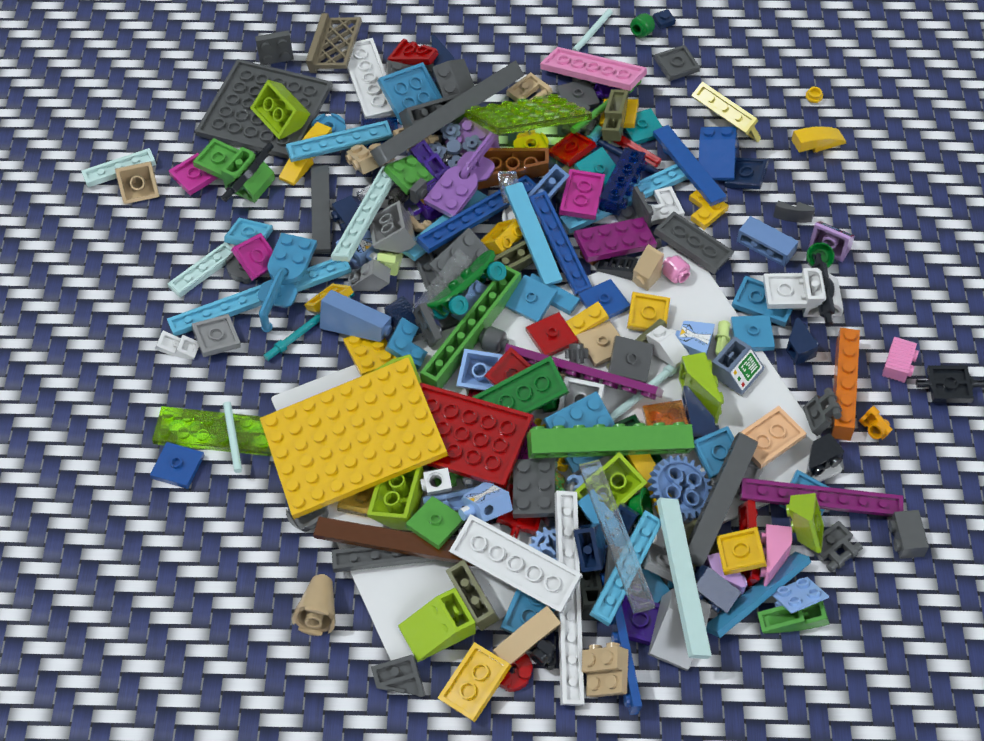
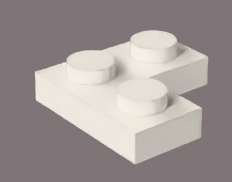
[651,186,685,226]

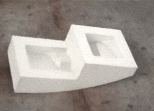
[155,331,199,360]

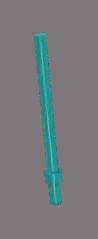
[263,293,355,361]

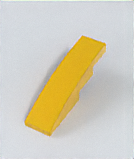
[279,122,332,186]

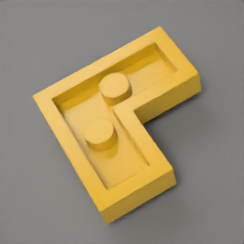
[689,190,729,230]
[304,283,354,312]

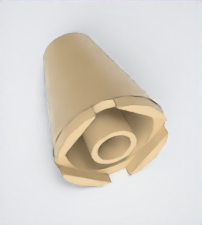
[292,574,335,636]

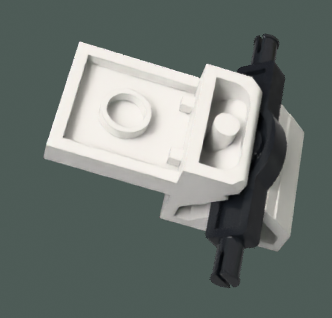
[763,253,843,327]

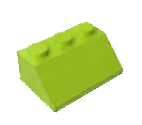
[250,80,310,139]
[574,452,648,514]
[367,467,424,531]

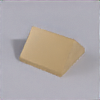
[115,161,160,204]

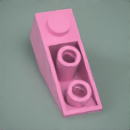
[760,524,792,586]

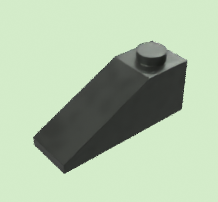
[580,567,603,620]

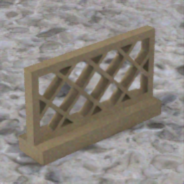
[306,13,362,73]

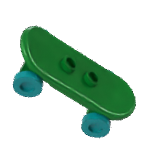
[426,250,506,320]

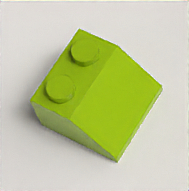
[786,493,824,553]

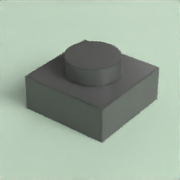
[410,178,428,204]

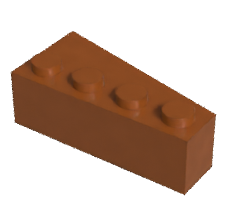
[477,148,549,190]

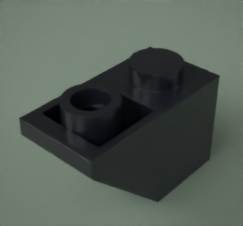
[806,433,844,477]

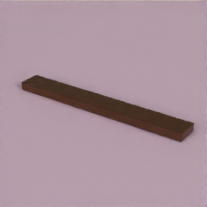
[313,517,475,567]

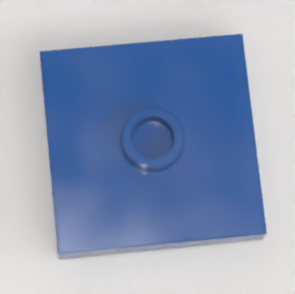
[578,279,630,319]
[150,442,205,489]

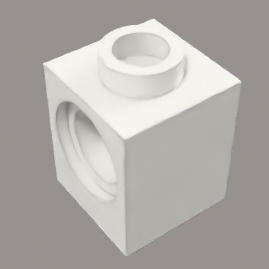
[420,468,452,496]

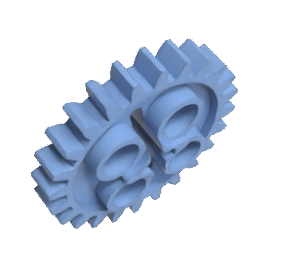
[648,455,712,522]

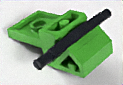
[193,138,275,203]

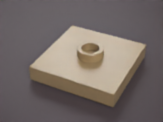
[576,320,620,367]

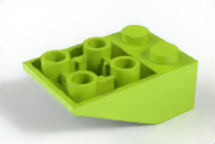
[678,352,724,423]
[398,588,476,662]

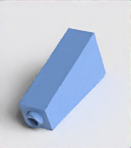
[320,290,392,342]

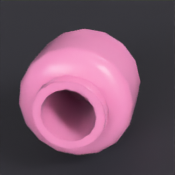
[662,255,690,283]

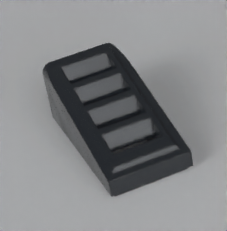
[597,256,639,280]

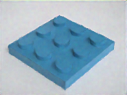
[377,62,442,126]
[543,391,615,474]

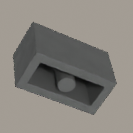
[888,510,929,559]

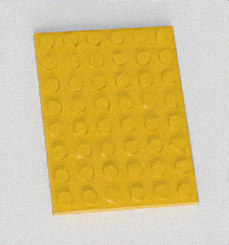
[260,357,448,519]

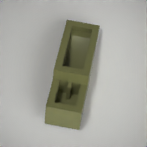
[602,89,629,141]

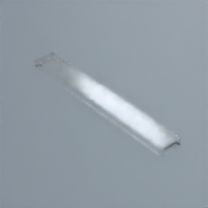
[579,460,655,614]

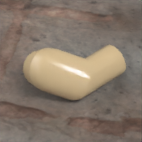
[410,216,432,233]

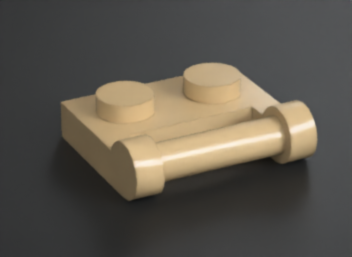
[506,72,553,112]

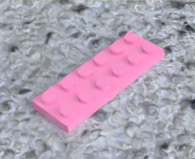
[540,47,647,91]

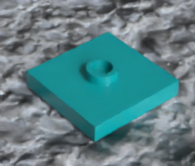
[623,108,662,144]
[573,147,623,189]

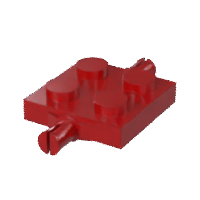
[496,483,541,539]

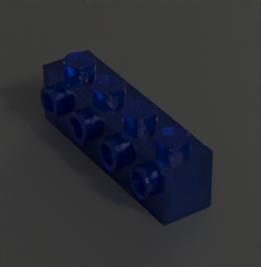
[599,147,647,216]

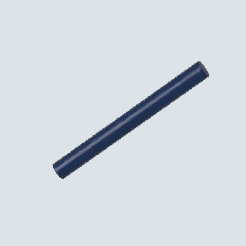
[597,138,660,175]

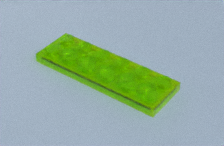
[152,406,272,456]

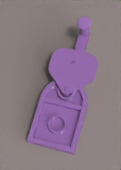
[424,129,500,218]

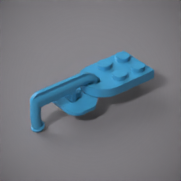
[258,233,317,332]

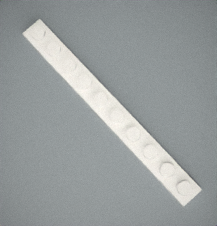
[554,491,584,706]

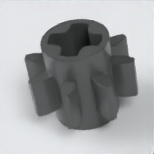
[565,343,588,364]

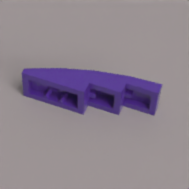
[409,140,450,181]

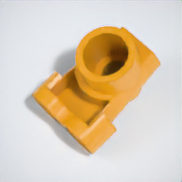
[859,406,893,440]

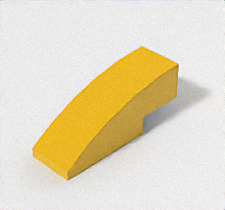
[791,127,846,153]

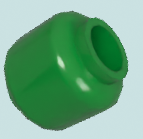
[630,13,655,38]

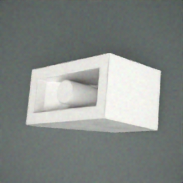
[646,325,689,368]

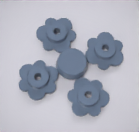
[429,123,482,168]

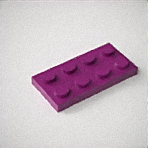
[574,217,657,263]

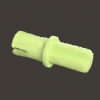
[715,320,731,355]

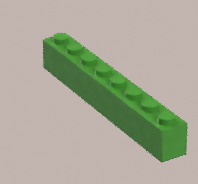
[420,265,521,388]
[527,422,695,459]

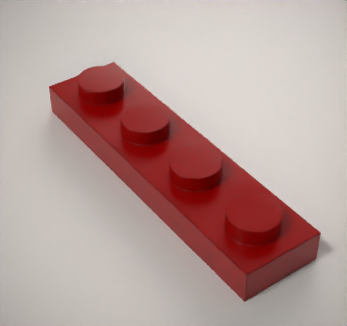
[738,500,760,587]

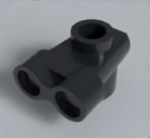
[530,640,556,670]

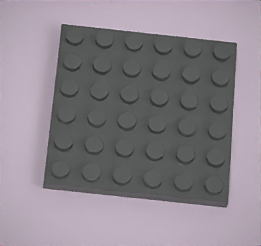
[195,59,333,159]

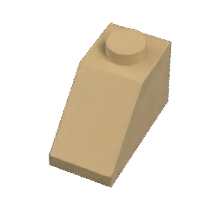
[632,244,664,291]

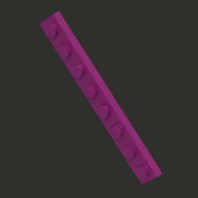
[739,478,904,517]

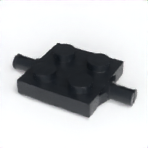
[916,365,984,403]

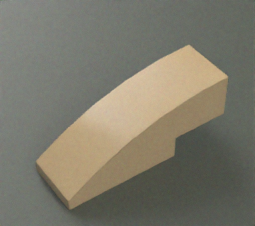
[493,606,561,665]

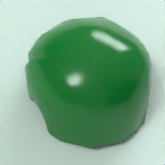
[806,243,835,269]

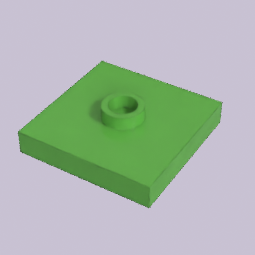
[406,496,465,550]

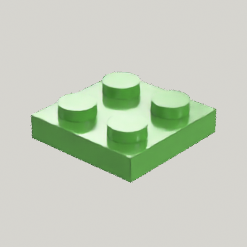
[384,155,434,195]

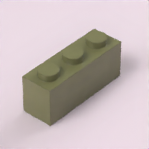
[446,560,500,631]

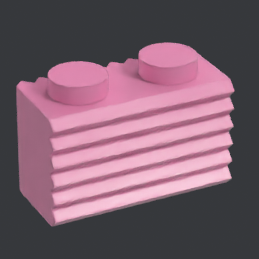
[882,337,919,383]

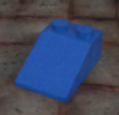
[699,127,738,180]

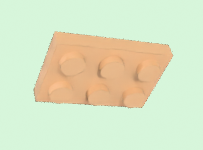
[734,406,807,469]

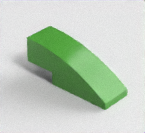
[757,601,830,633]

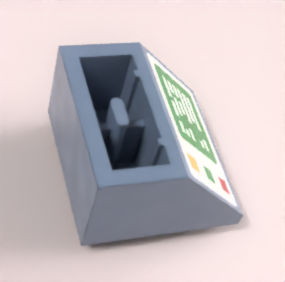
[712,336,765,395]

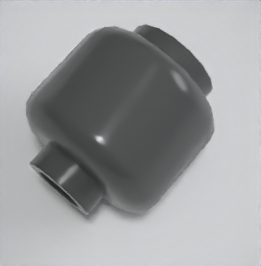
[479,326,509,354]

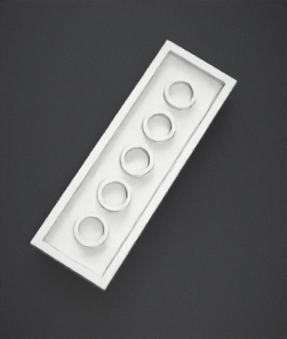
[341,38,395,121]
[449,514,583,614]

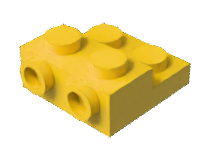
[481,219,522,254]

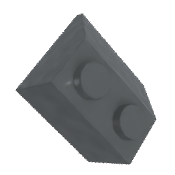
[432,59,474,98]

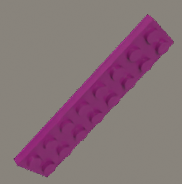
[505,344,664,400]

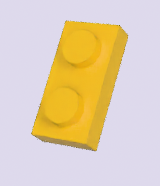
[566,301,609,336]

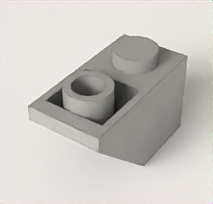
[348,259,391,291]

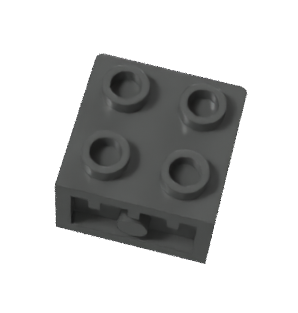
[614,186,654,229]

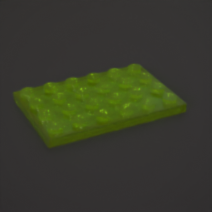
[464,94,592,135]

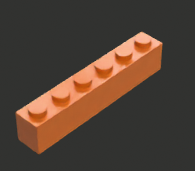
[831,328,860,441]

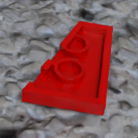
[387,39,439,65]

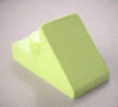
[377,250,403,276]

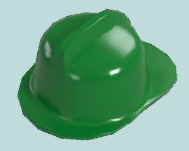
[627,487,654,525]

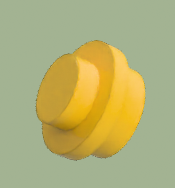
[806,87,823,103]

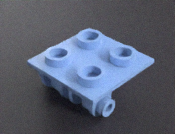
[772,577,829,614]

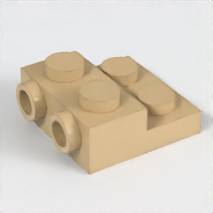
[345,143,395,175]
[581,642,629,698]

